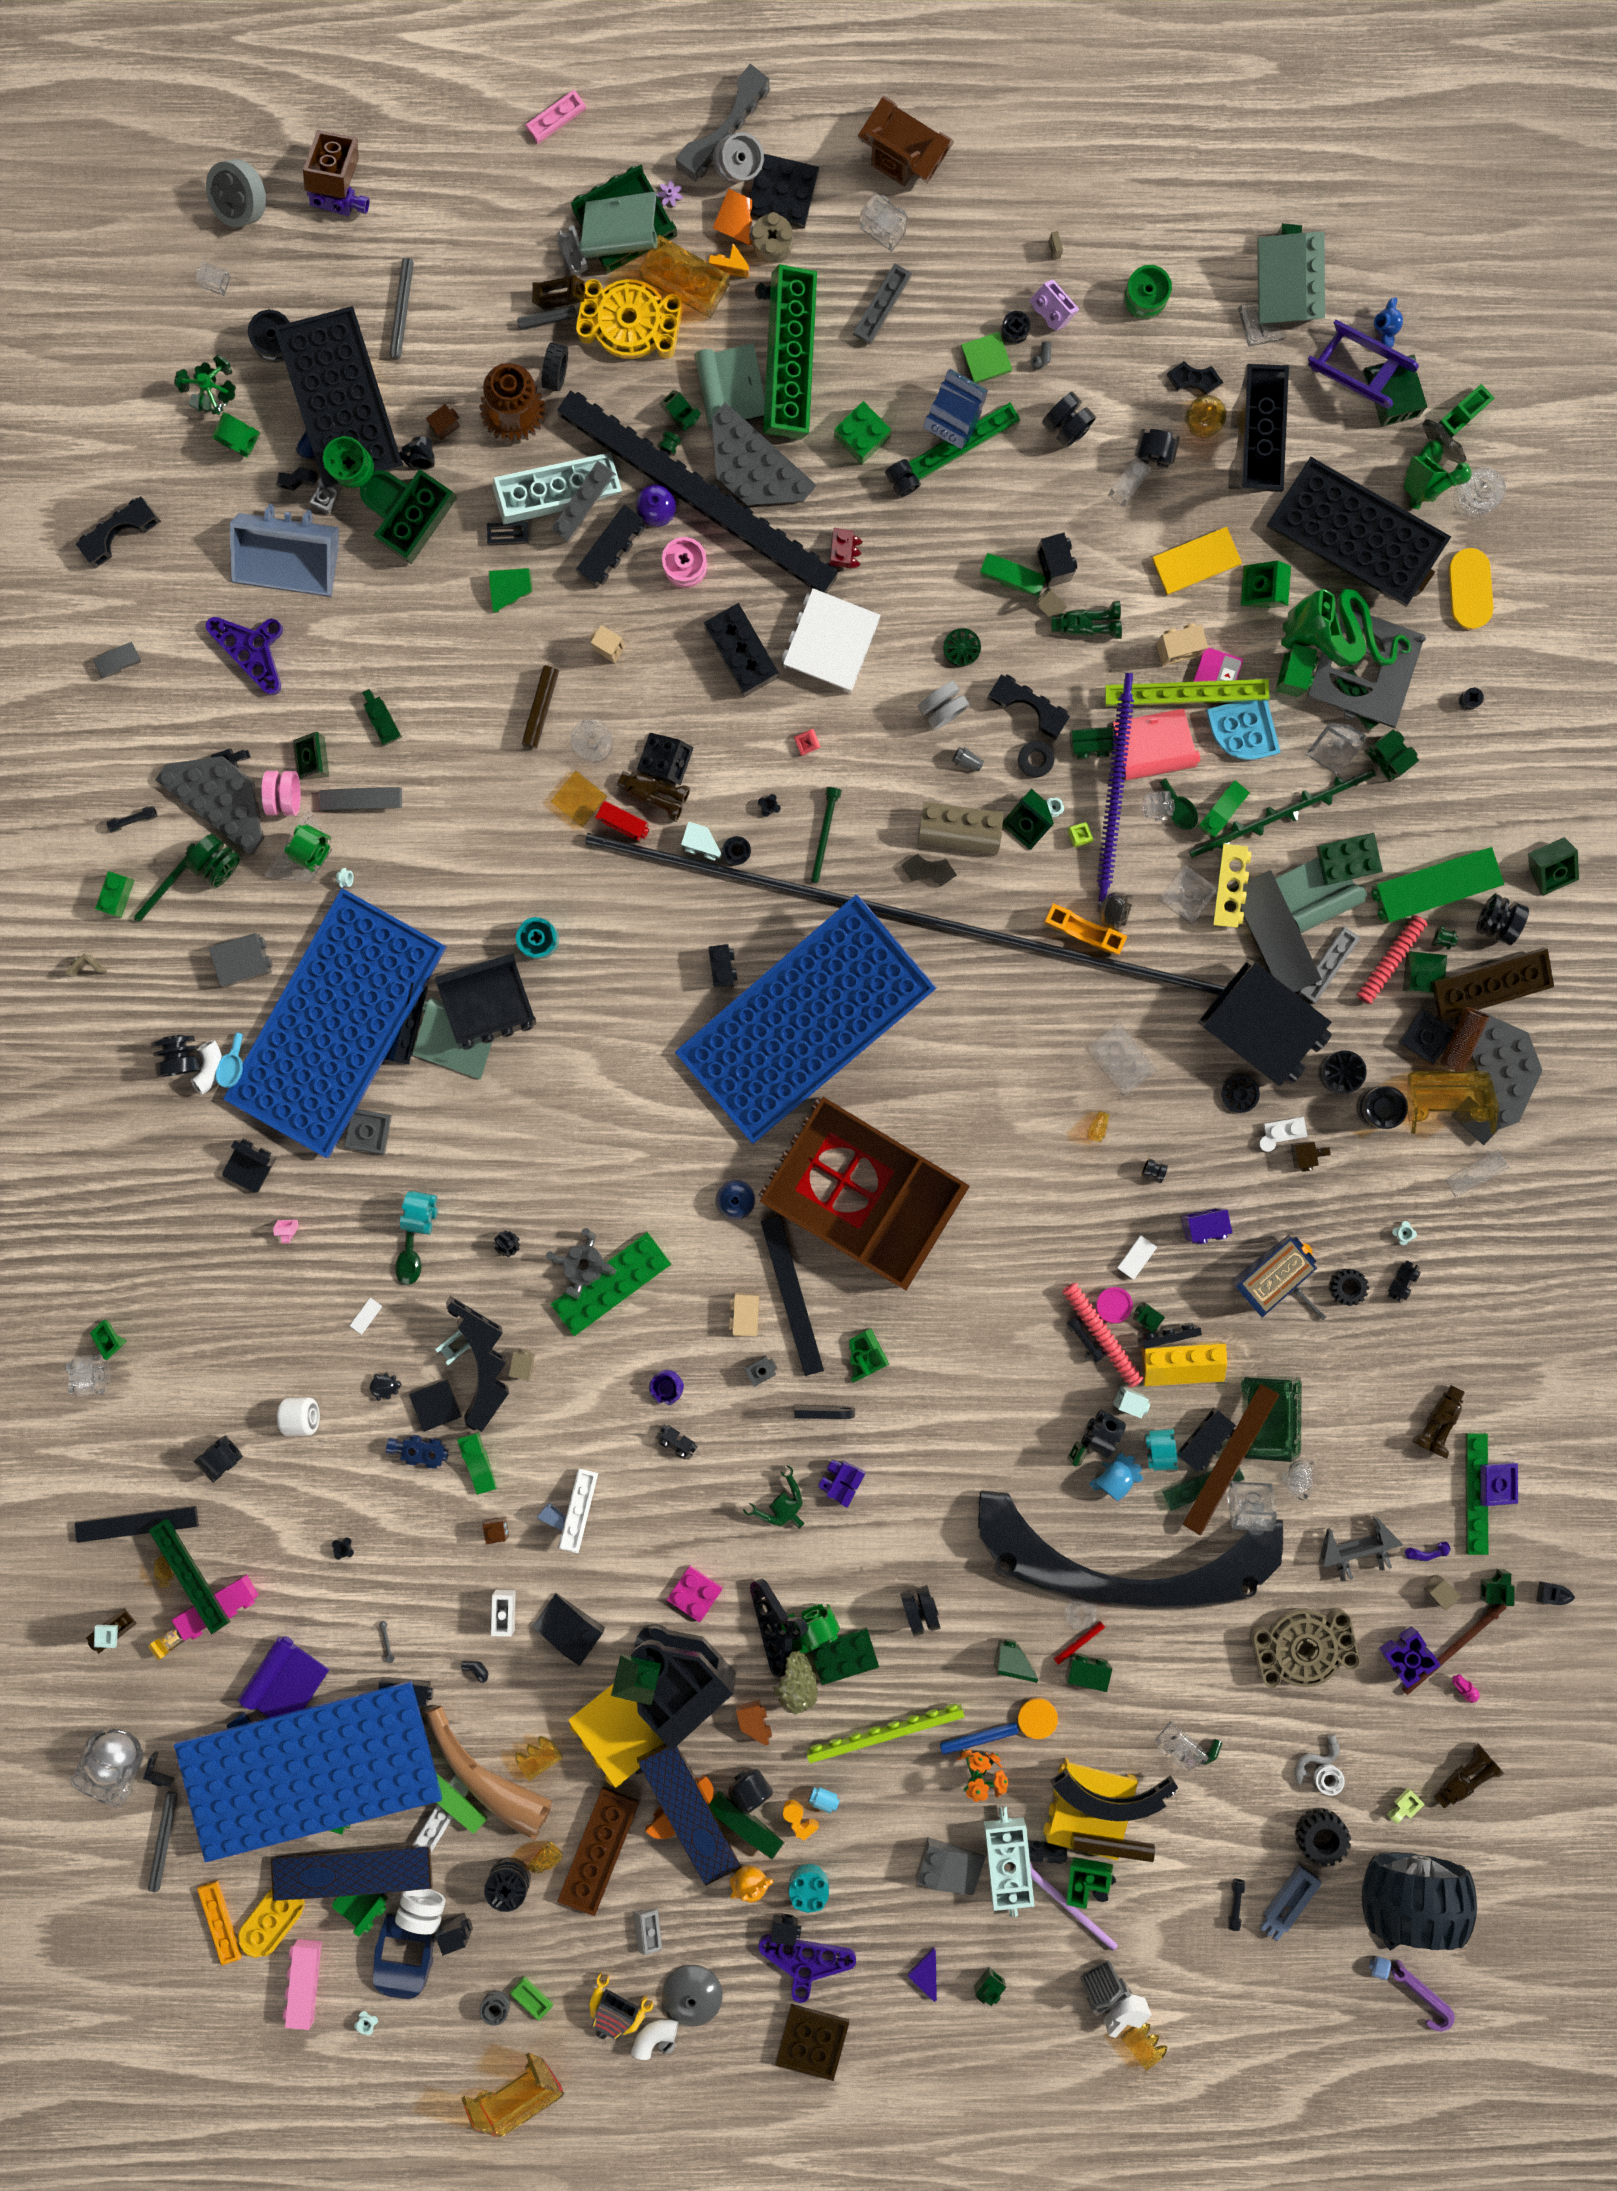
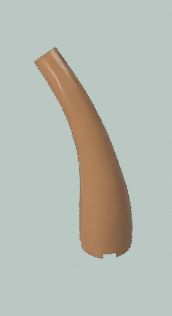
[425,1705,553,1840]

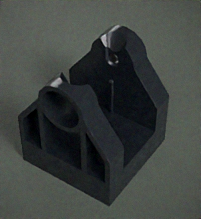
[631,1624,736,1750]

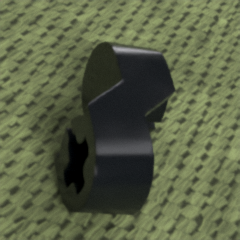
[276,467,318,491]

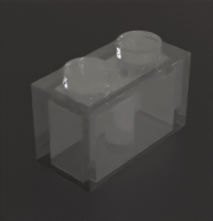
[1108,457,1152,508]

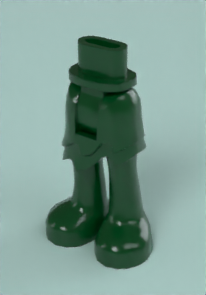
[1051,600,1122,639]

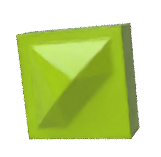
[1067,822,1094,848]

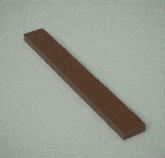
[1182,1384,1280,1535]

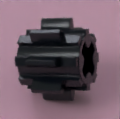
[494,1230,520,1257]

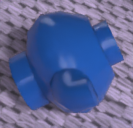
[1374,297,1403,348]

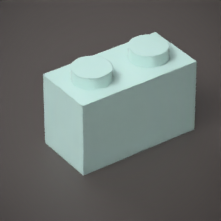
[1113,1385,1150,1419]

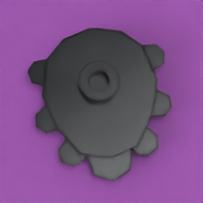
[370,1372,402,1401]

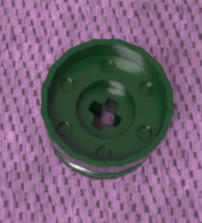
[185,834,241,889]

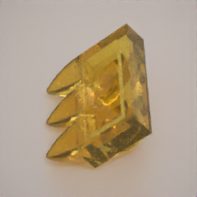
[515,1736,563,1781]
[1121,2023,1167,2071]

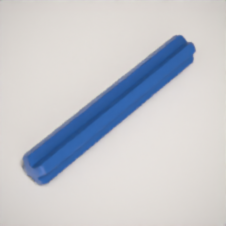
[940,1723,1018,1755]

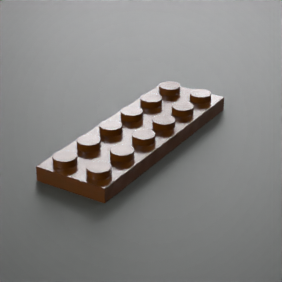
[557,1786,640,1916]

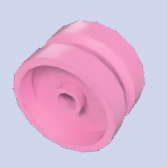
[662,537,708,588]
[262,771,301,816]

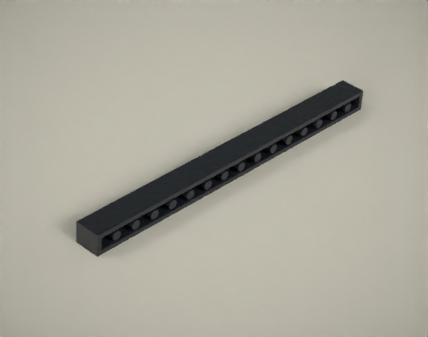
[557,390,838,594]

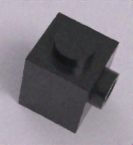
[771,1914,801,1946]

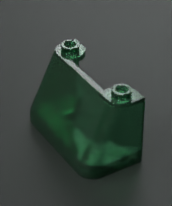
[1241,1376,1302,1462]

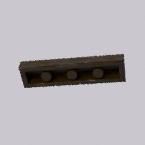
[522,665,559,749]
[1070,1832,1155,1862]

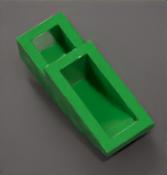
[1433,384,1495,443]
[980,553,1046,597]

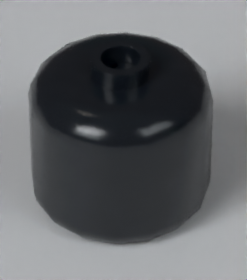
[728,1769,773,1815]

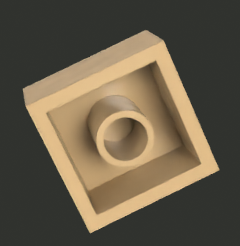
[1156,623,1208,667]

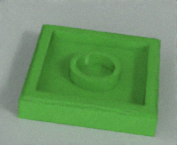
[961,332,1012,384]

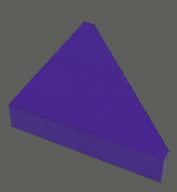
[908,1947,937,2002]

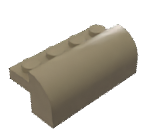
[917,802,1004,856]

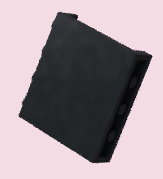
[435,953,536,1050]

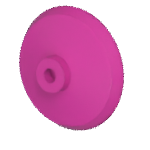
[1097,1287,1133,1323]

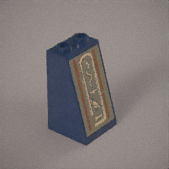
[1232,1235,1317,1317]

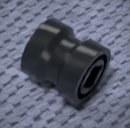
[1141,1158,1168,1184]

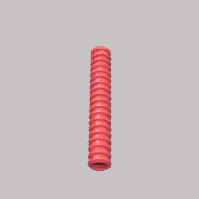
[1062,1283,1143,1388]

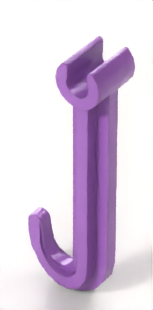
[1390,1960,1455,2032]

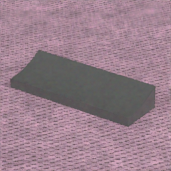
[1231,870,1322,992]

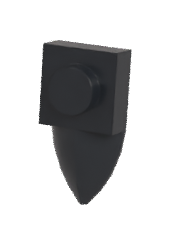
[1536,1581,1575,1605]

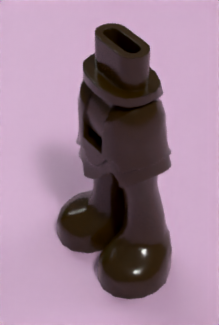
[617,771,691,822]
[1412,1385,1465,1459]
[1434,1743,1504,1809]

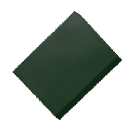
[293,732,329,780]

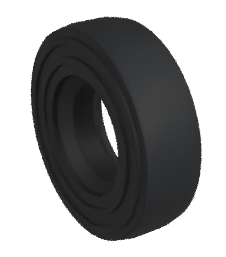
[1018,741,1055,778]

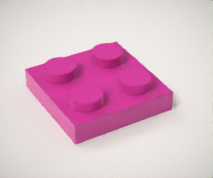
[667,1565,723,1622]

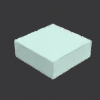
[94,1625,118,1648]

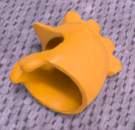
[730,1865,774,1903]

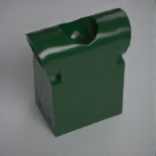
[1363,354,1428,427]

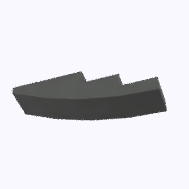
[319,787,402,811]

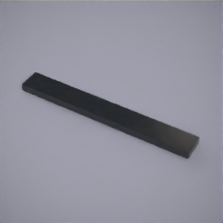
[760,1216,824,1376]

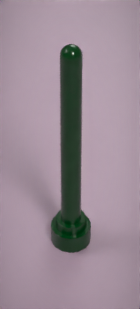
[811,787,842,883]
[134,842,196,922]

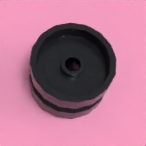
[248,309,290,363]
[900,1585,941,1637]

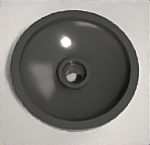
[662,1965,723,2027]

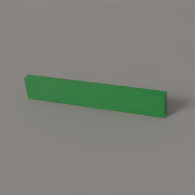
[909,402,1020,481]

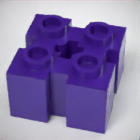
[1378,1626,1441,1688]

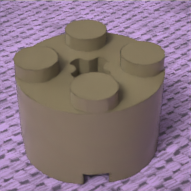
[752,212,793,263]

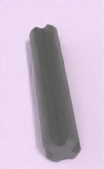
[517,305,577,330]

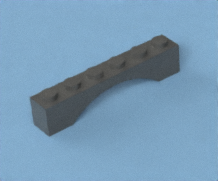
[675,64,770,182]

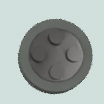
[206,159,266,227]

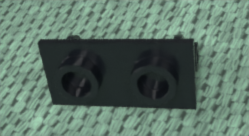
[1387,1260,1421,1303]
[655,1424,698,1460]
[1028,1840,1068,1864]

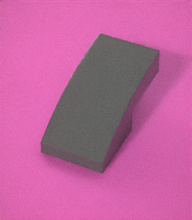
[93,642,141,679]

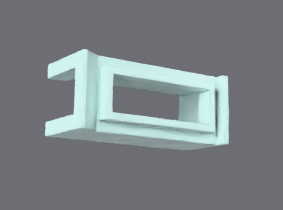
[435,1330,471,1365]

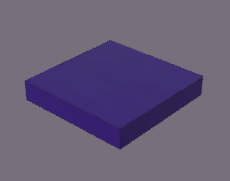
[1481,1462,1518,1506]

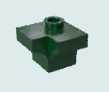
[1480,1569,1515,1606]

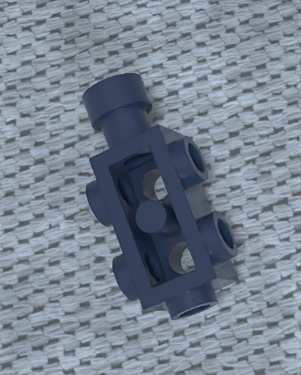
[386,1435,449,1469]

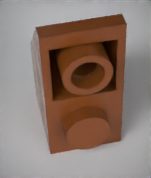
[736,1700,772,1746]

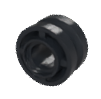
[722,836,751,865]

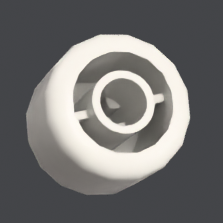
[277,1397,320,1436]

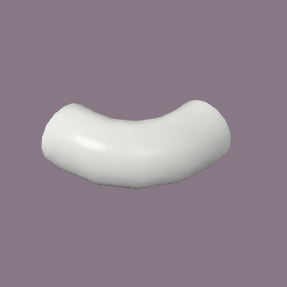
[190,1040,222,1095]
[631,2020,678,2060]

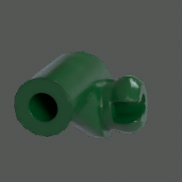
[1196,1739,1223,1765]

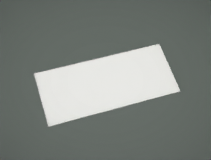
[350,1298,382,1335]

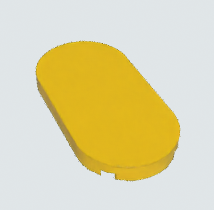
[1448,548,1493,630]
[238,1888,305,1958]

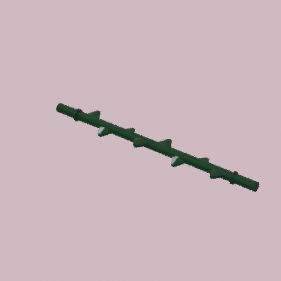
[1189,769,1376,858]

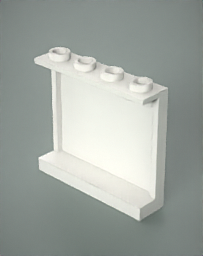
[781,589,881,694]

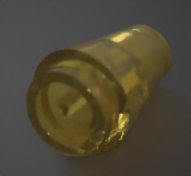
[1087,1111,1110,1142]

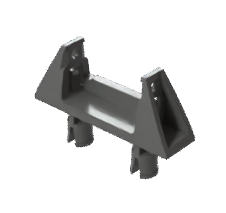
[1319,1515,1403,1581]

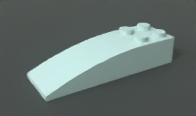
[492,453,622,525]

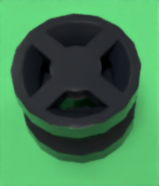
[1459,687,1484,710]

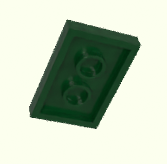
[1316,833,1383,886]
[811,1627,879,1685]

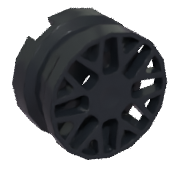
[1001,311,1031,344]

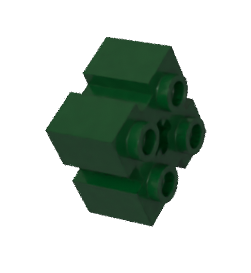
[1364,729,1419,782]

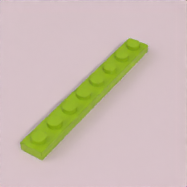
[1105,679,1269,707]
[807,1704,965,1764]

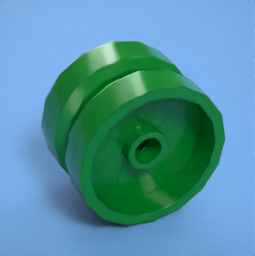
[1124,265,1172,319]

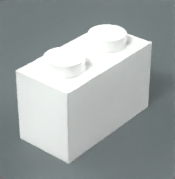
[491,1590,516,1637]

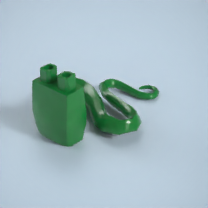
[1281,589,1411,667]

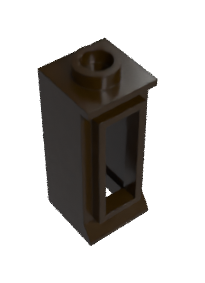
[532,275,586,309]

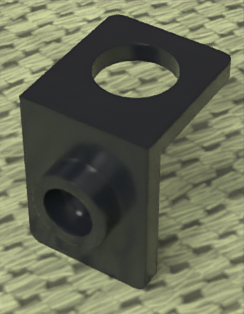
[143,1751,175,1787]

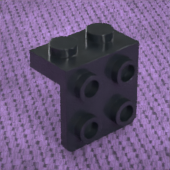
[222,1138,277,1193]

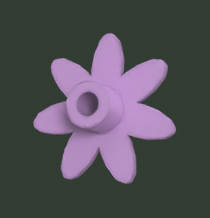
[657,180,683,207]

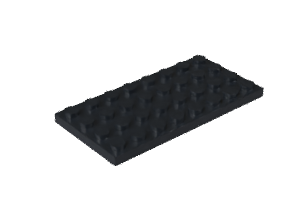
[274,306,403,489]
[1266,456,1452,607]

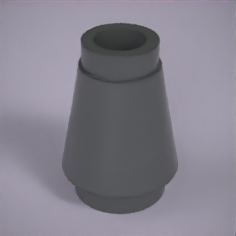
[952,747,984,772]

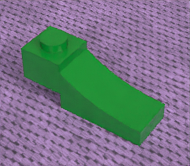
[1197,780,1250,839]
[457,1431,497,1495]

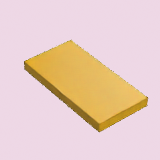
[1152,527,1242,596]

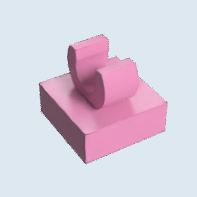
[273,1220,298,1243]

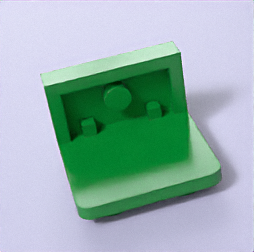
[332,1893,388,1937]

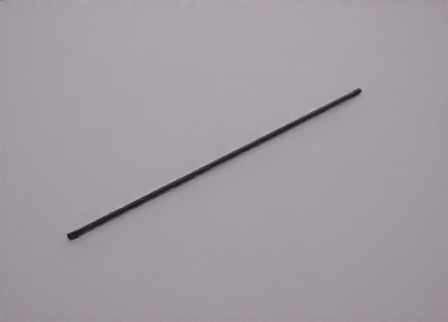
[585,833,1226,995]

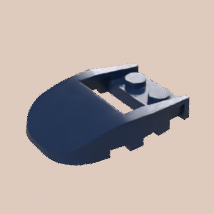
[373,1913,434,1999]

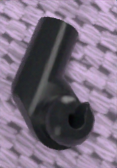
[461,1661,489,1683]

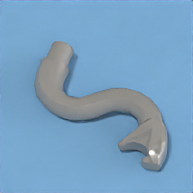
[1294,1734,1340,1784]

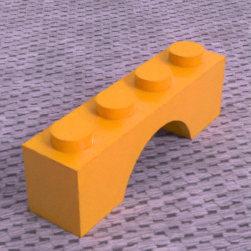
[1042,903,1127,956]

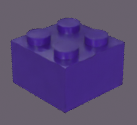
[1180,1207,1233,1245]

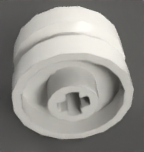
[395,1889,446,1934]

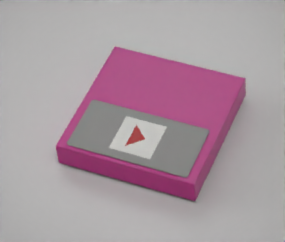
[1193,647,1244,682]

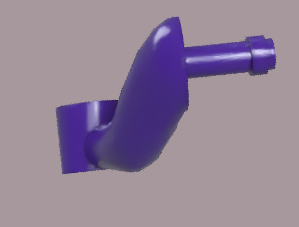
[1405,1542,1451,1561]

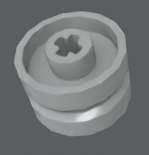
[713,132,764,183]
[918,681,970,730]

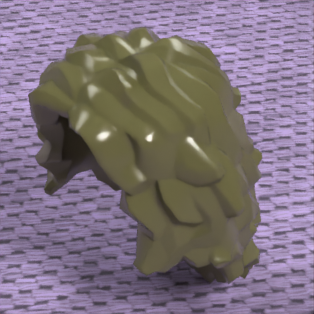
[773,1650,818,1715]

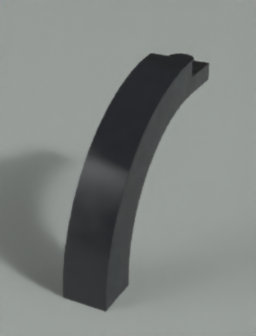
[1050,1769,1178,1821]

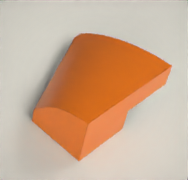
[713,188,752,246]

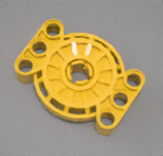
[576,279,682,359]

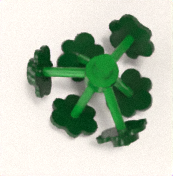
[174,355,236,415]

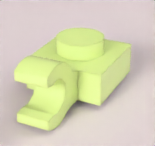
[1387,1788,1425,1824]

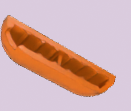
[645,1774,714,1839]

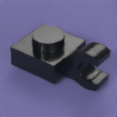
[211,749,251,768]

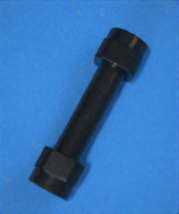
[106,806,158,833]
[1066,1317,1105,1363]
[1228,1878,1245,1931]

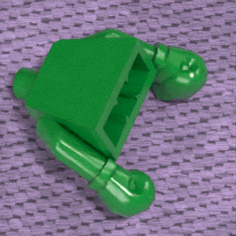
[1403,440,1472,509]

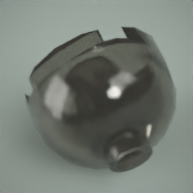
[1097,892,1132,933]

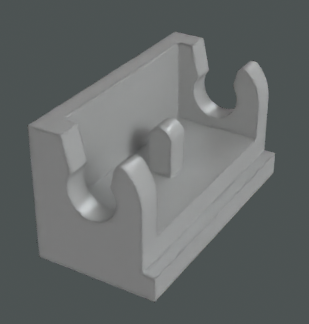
[557,225,589,277]

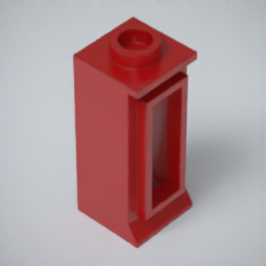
[595,800,650,843]

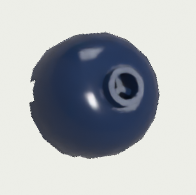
[716,1180,756,1220]

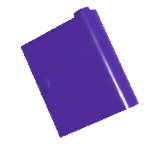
[237,1636,330,1718]

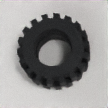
[1295,1808,1351,1867]

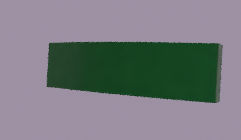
[709,1790,785,1859]

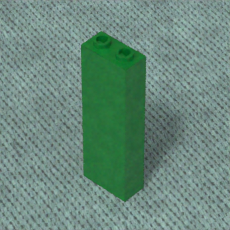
[1371,847,1505,924]

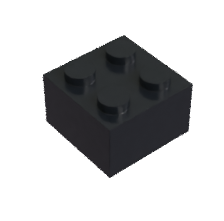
[1037,532,1077,588]

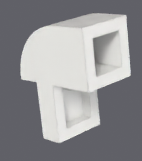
[1103,1995,1151,2038]

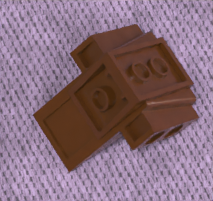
[858,95,954,187]

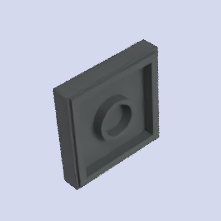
[344,1109,392,1155]

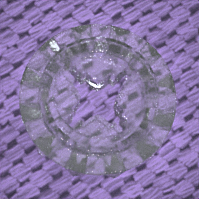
[1065,1600,1098,1631]

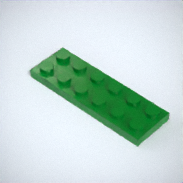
[550,1232,672,1336]

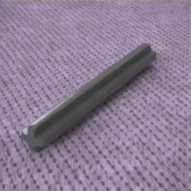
[389,258,414,359]
[148,1791,178,1892]

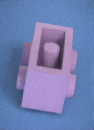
[1029,279,1079,331]

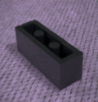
[1177,1408,1236,1472]

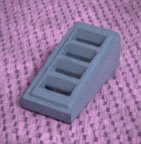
[536,1503,566,1531]

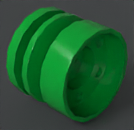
[323,436,374,489]

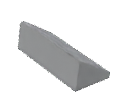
[634,1909,662,1955]

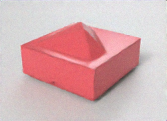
[794,729,821,756]

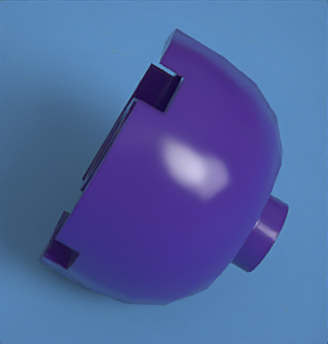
[636,485,676,527]

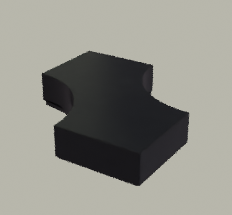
[1167,361,1223,396]

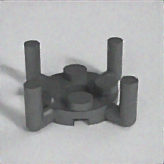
[546,1228,616,1299]

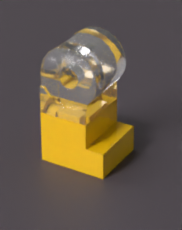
[148,1628,184,1661]

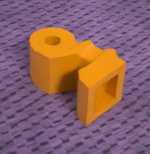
[783,1799,819,1841]

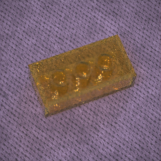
[639,235,730,319]

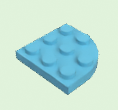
[1206,701,1281,760]

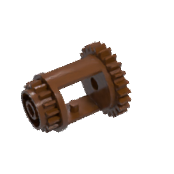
[479,363,546,443]

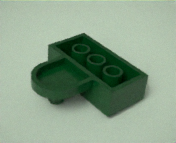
[360,469,457,564]

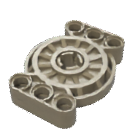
[1250,1608,1360,1688]

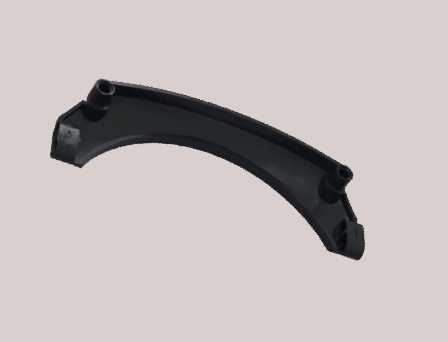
[978,1490,1283,1610]

